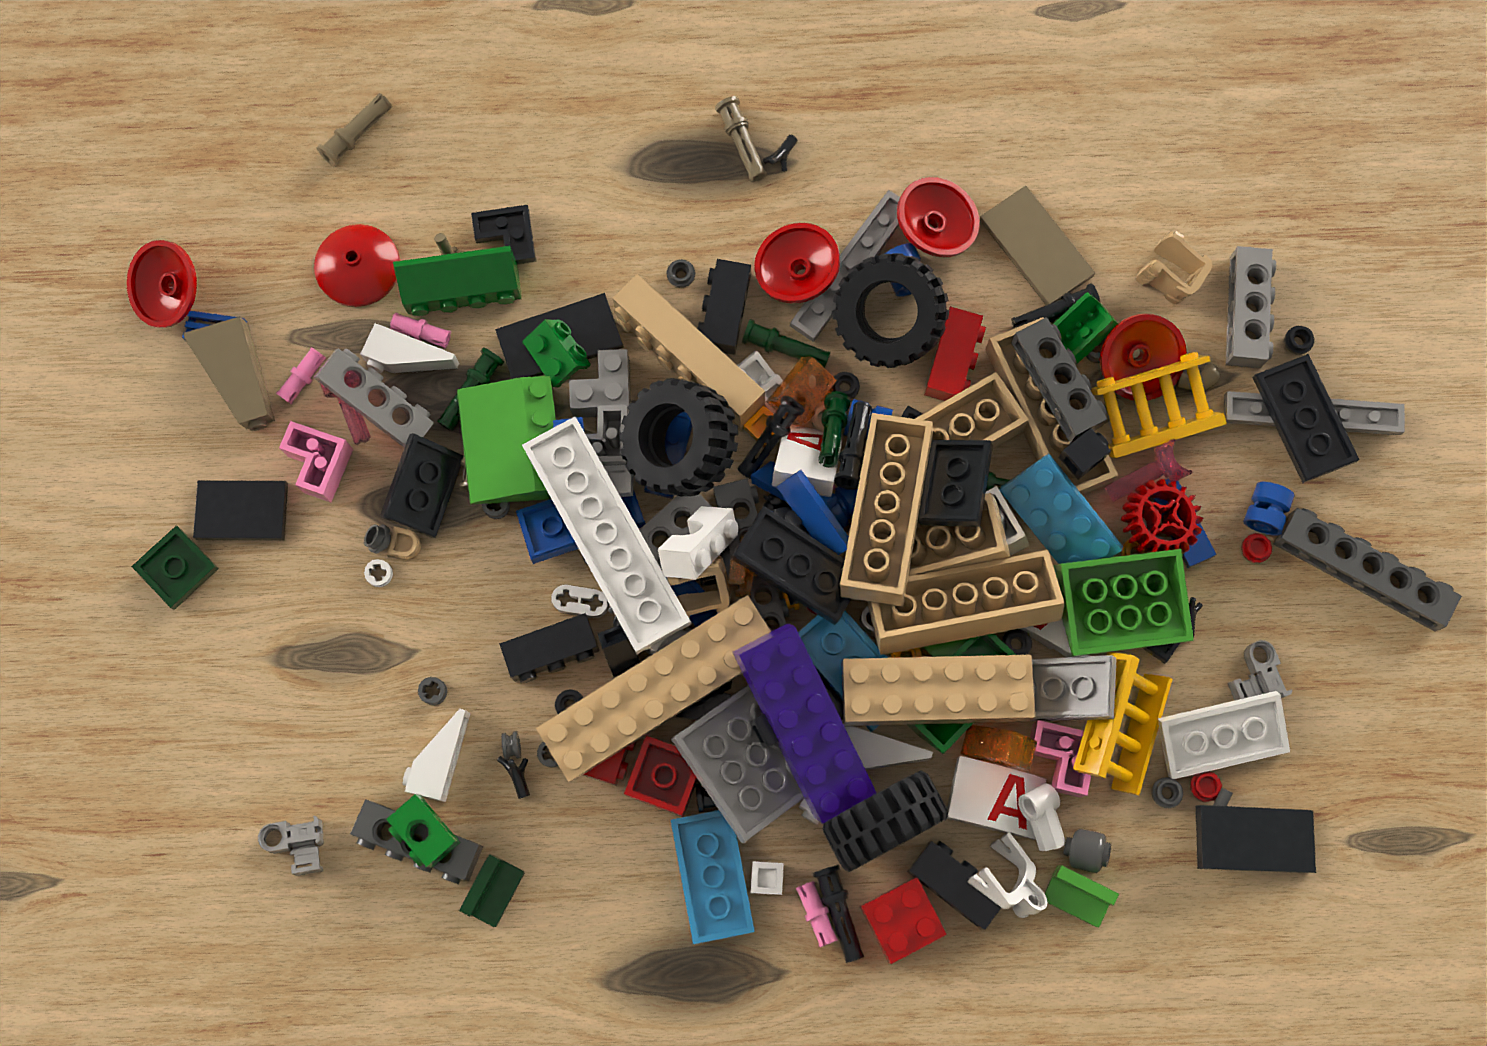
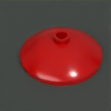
[897,177,980,257]
[754,223,840,304]
[314,224,400,307]
[127,240,197,328]
[1100,313,1187,401]

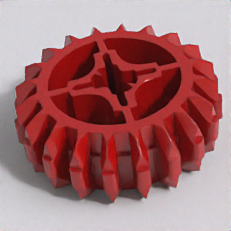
[1121,479,1204,554]

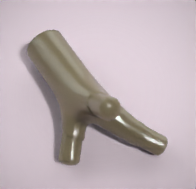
[434,233,458,255]

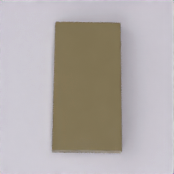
[979,186,1095,305]

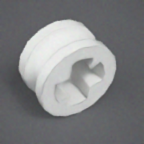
[364,559,393,587]

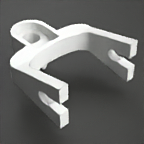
[967,832,1047,918]

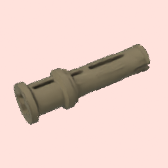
[317,93,392,167]
[715,96,767,182]

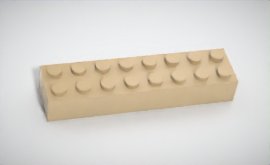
[536,595,771,782]

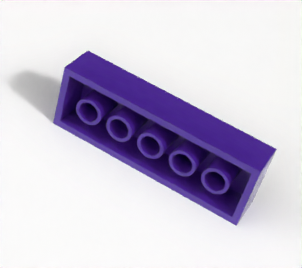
[732,624,877,824]

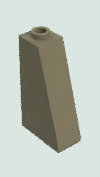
[183,316,275,431]

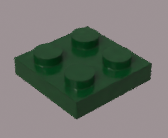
[131,525,219,610]

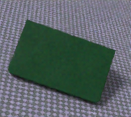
[459,854,525,927]

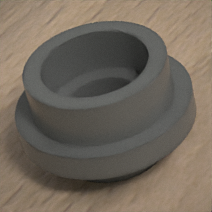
[667,259,695,288]
[364,524,391,554]
[1152,777,1183,808]

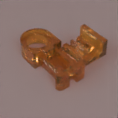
[728,536,754,599]

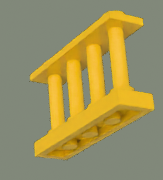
[1090,352,1227,458]
[1073,652,1173,796]

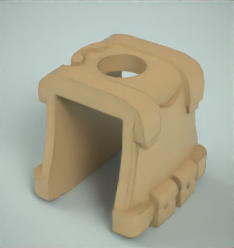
[1135,230,1212,304]
[667,555,731,618]

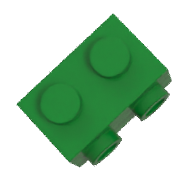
[1054,292,1118,365]
[522,319,591,388]

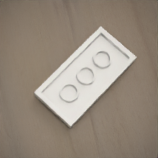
[1158,691,1290,780]

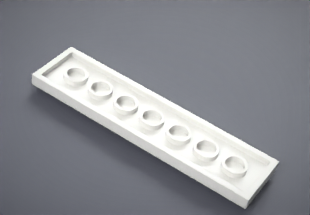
[522,417,691,654]

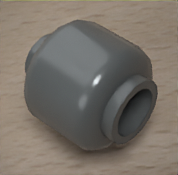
[1064,829,1111,873]

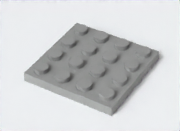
[671,685,804,843]

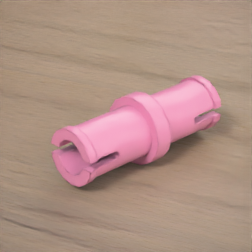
[390,312,451,348]
[276,347,327,405]
[796,881,838,947]

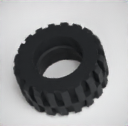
[832,253,949,368]
[620,378,738,497]
[823,770,948,872]

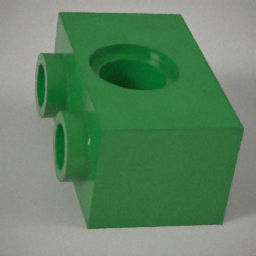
[386,794,461,868]

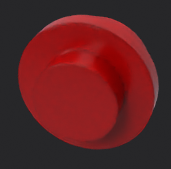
[1241,533,1272,563]
[1190,771,1222,802]

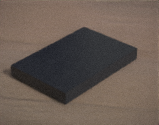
[379,433,464,538]
[918,440,993,527]
[193,480,288,540]

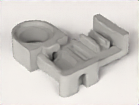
[1228,640,1292,700]
[258,816,324,876]

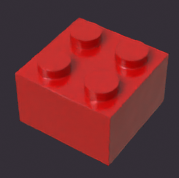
[624,735,698,817]
[859,877,947,964]

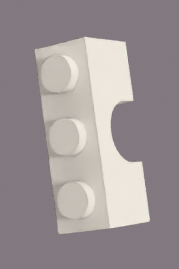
[658,506,738,580]

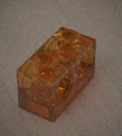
[766,357,837,425]
[960,725,1037,771]

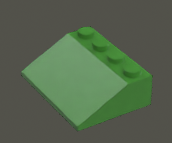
[457,376,556,504]
[1053,549,1194,656]

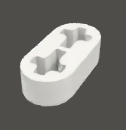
[552,585,609,618]

